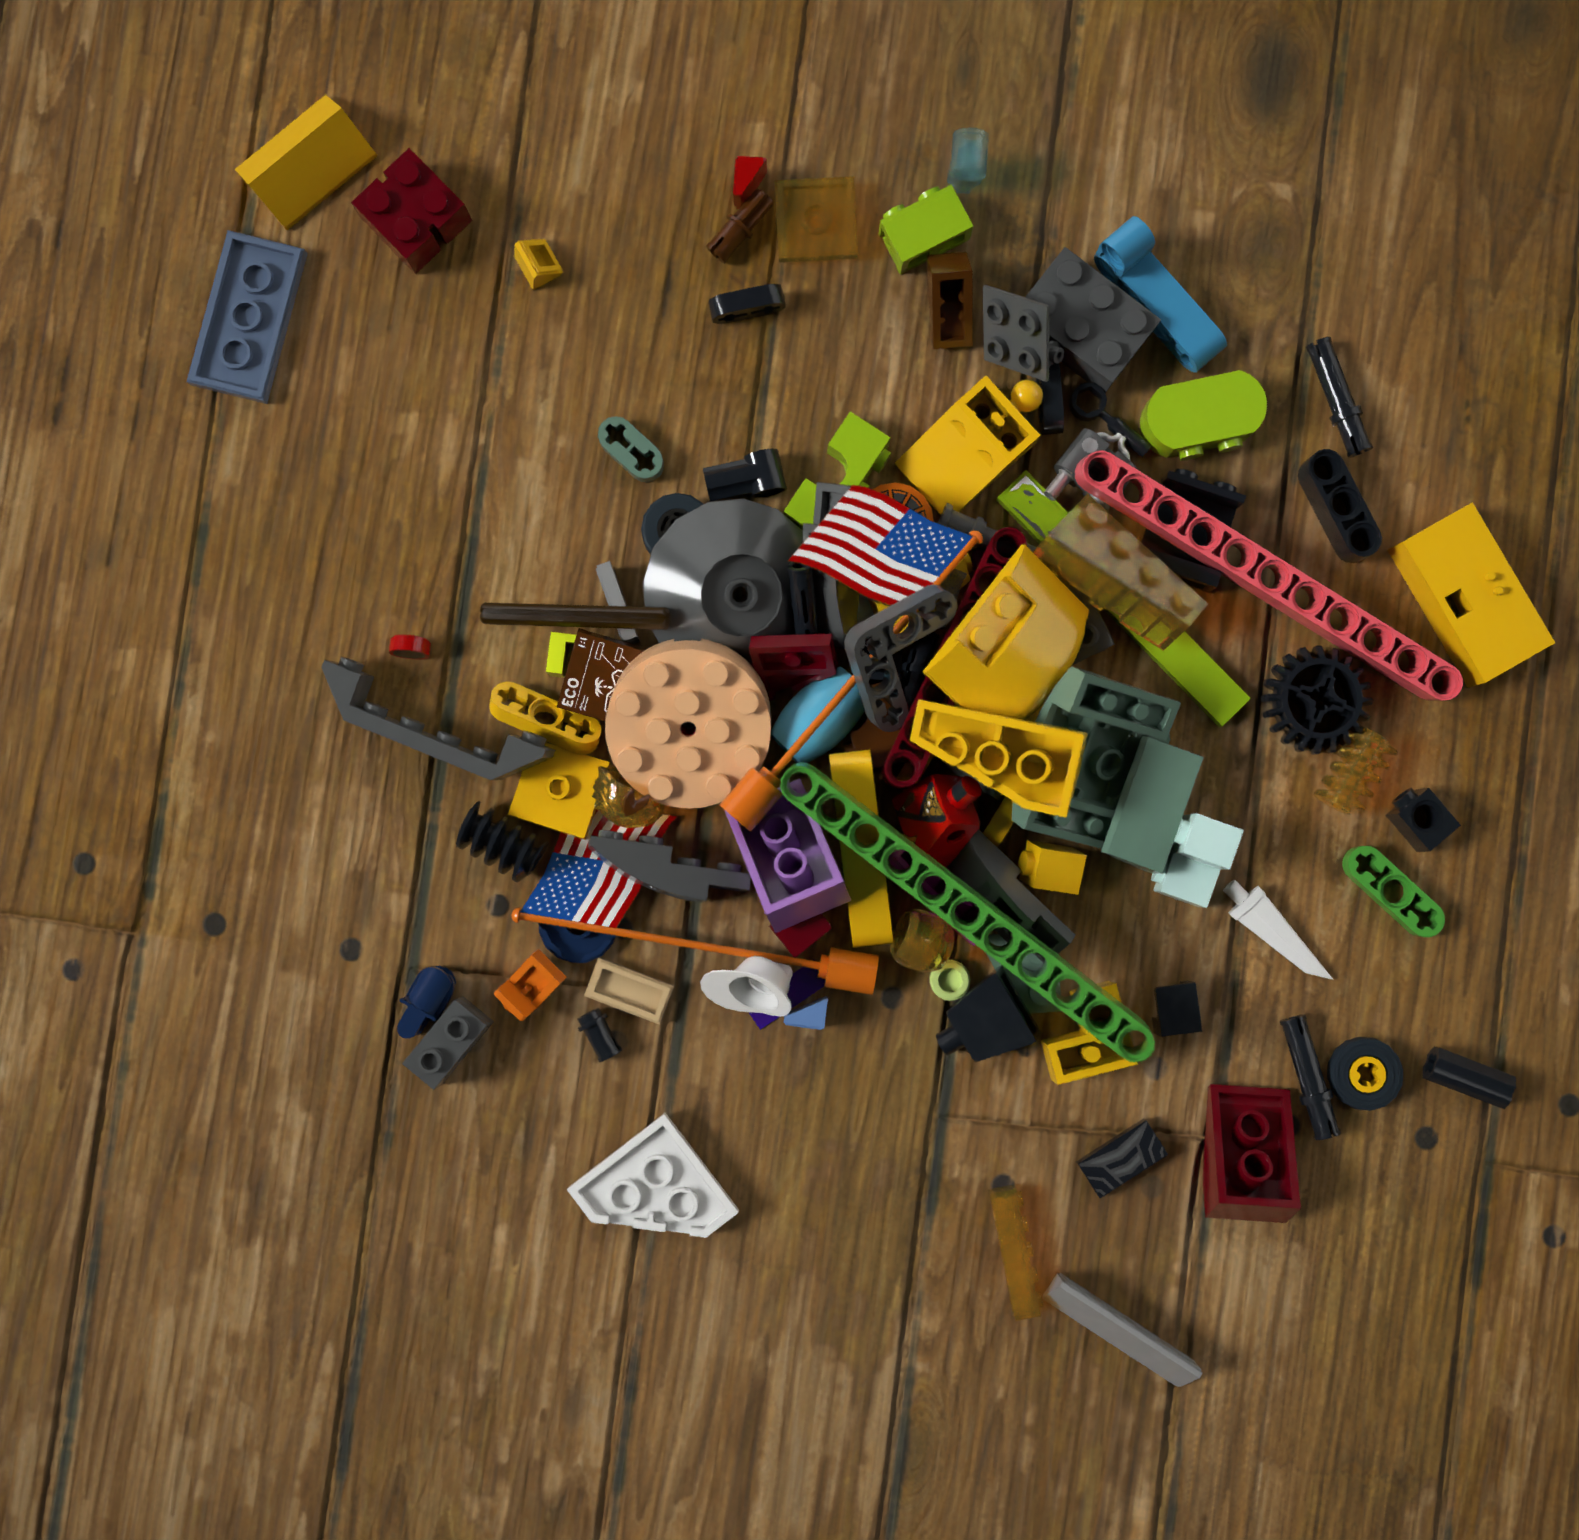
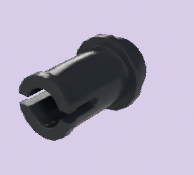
[577,1007,622,1063]

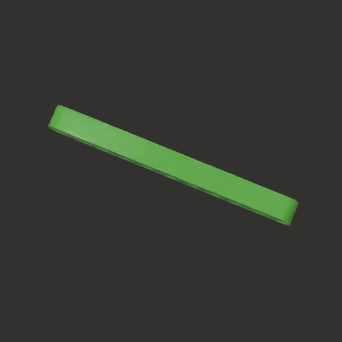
[780,762,1155,1062]

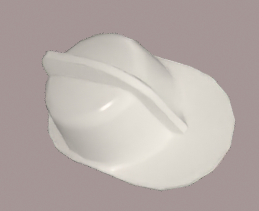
[700,956,793,1017]

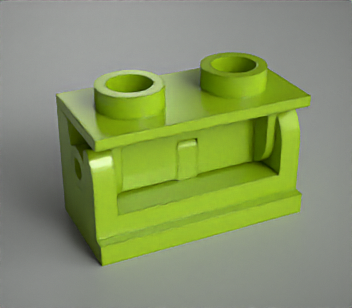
[878,184,974,275]

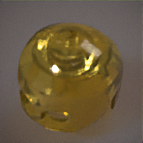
[890,909,955,972]

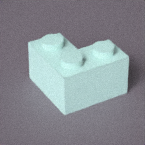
[1151,813,1244,908]

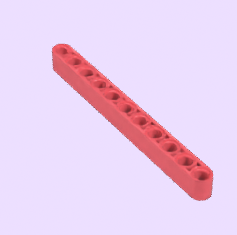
[1075,450,1463,701]

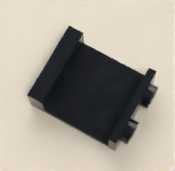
[1133,469,1246,593]

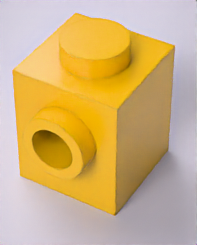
[1018,840,1087,895]

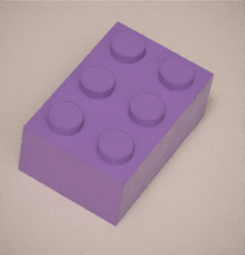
[724,779,852,933]

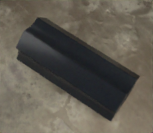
[1423,1046,1516,1109]

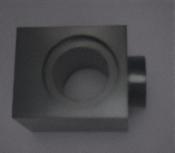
[1386,788,1461,852]

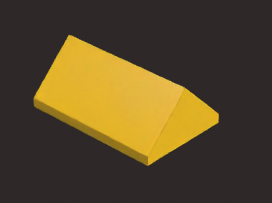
[235,94,377,230]

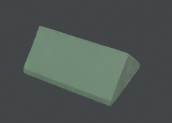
[1101,736,1204,874]

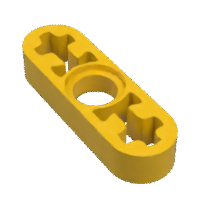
[489,682,601,755]

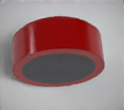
[389,634,431,660]

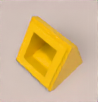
[514,239,564,290]

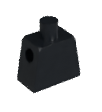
[936,965,1041,1062]

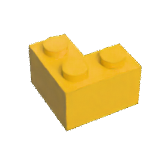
[1041,981,1138,1085]

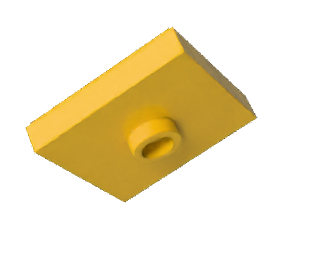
[508,742,611,840]

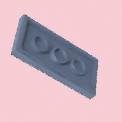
[186,230,308,404]

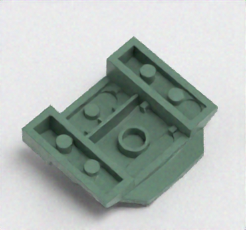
[1012,666,1181,849]

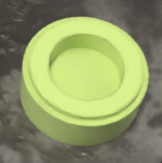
[929,959,971,1001]

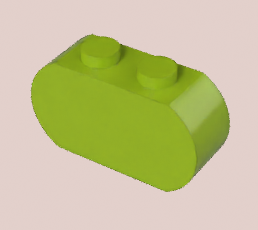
[1140,370,1267,461]

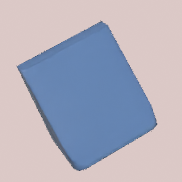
[784,996,828,1030]

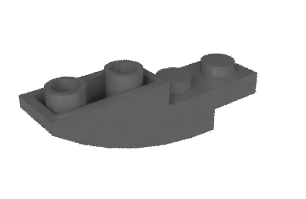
[802,482,859,649]
[948,829,1076,963]
[588,830,751,903]

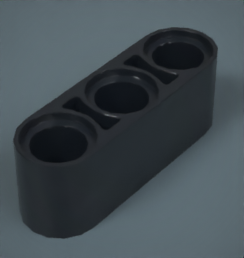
[1298,449,1382,563]

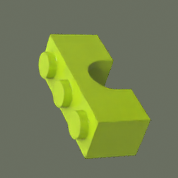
[783,411,892,530]

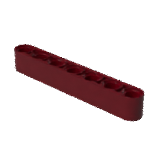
[882,527,1027,790]

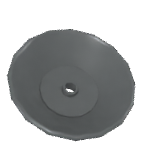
[642,499,809,668]

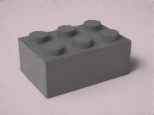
[1025,247,1161,393]

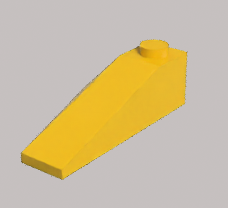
[910,699,1088,818]

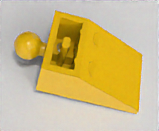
[894,375,1043,516]

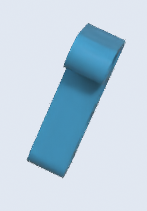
[1094,216,1227,373]

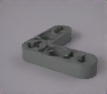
[844,584,957,732]

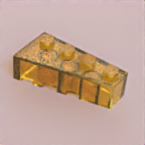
[1033,493,1208,651]

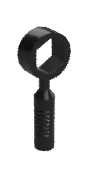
[1069,382,1152,457]

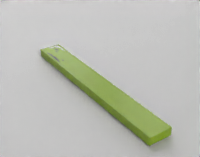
[996,470,1251,727]

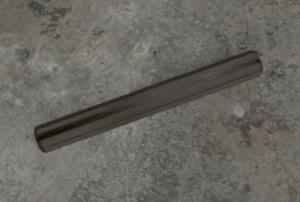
[480,603,670,630]

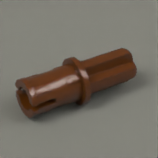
[706,189,773,264]

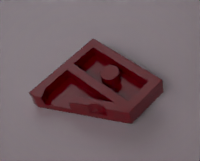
[749,634,838,701]

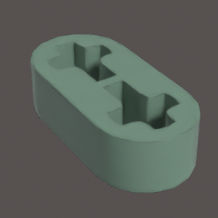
[598,416,664,483]

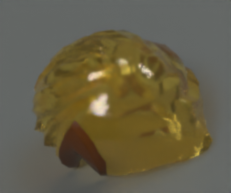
[592,766,664,828]

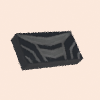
[1076,1118,1168,1198]

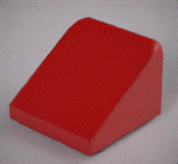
[733,156,767,209]

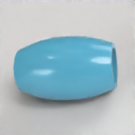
[771,667,865,763]

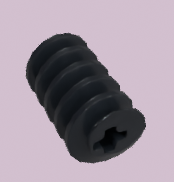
[456,801,549,883]

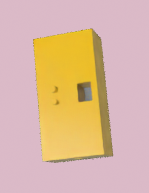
[1387,502,1555,688]

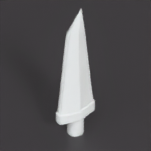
[1223,880,1334,980]

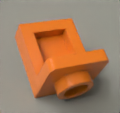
[494,949,567,1021]

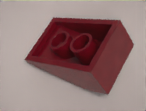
[1203,1084,1301,1223]

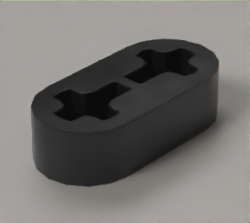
[708,284,786,324]
[1036,363,1064,435]

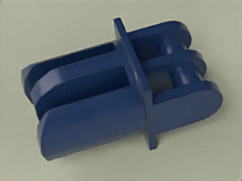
[397,966,456,1039]

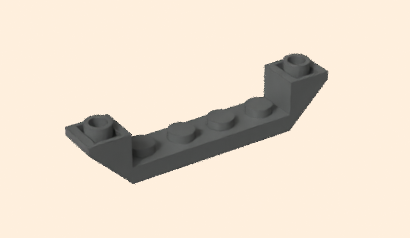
[321,656,556,780]

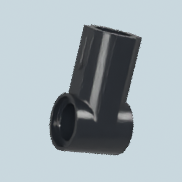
[703,449,787,502]

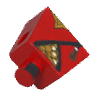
[892,774,982,868]

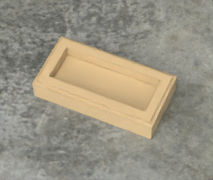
[584,957,674,1025]

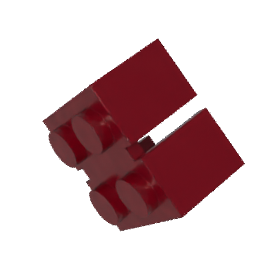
[351,148,473,274]

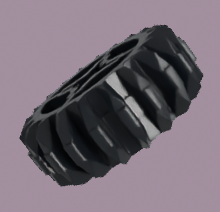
[1261,645,1374,755]

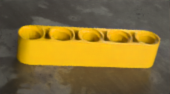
[829,749,893,948]

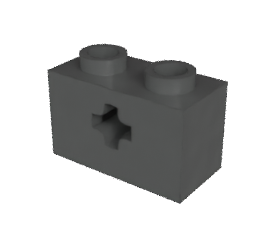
[402,996,494,1090]

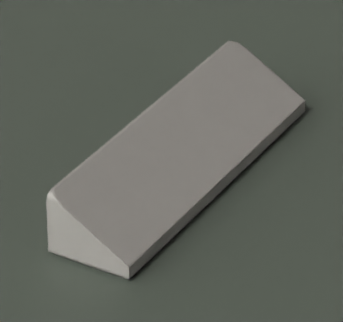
[1043,1273,1203,1387]

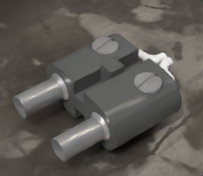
[1044,429,1137,526]

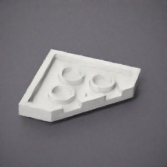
[567,1112,739,1238]

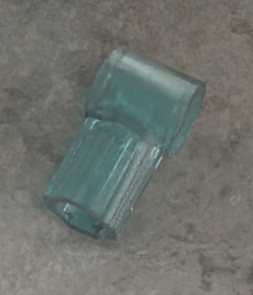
[947,128,989,194]

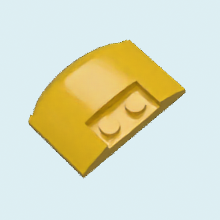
[923,545,1089,720]

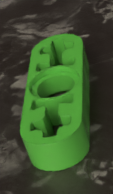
[1342,846,1445,937]

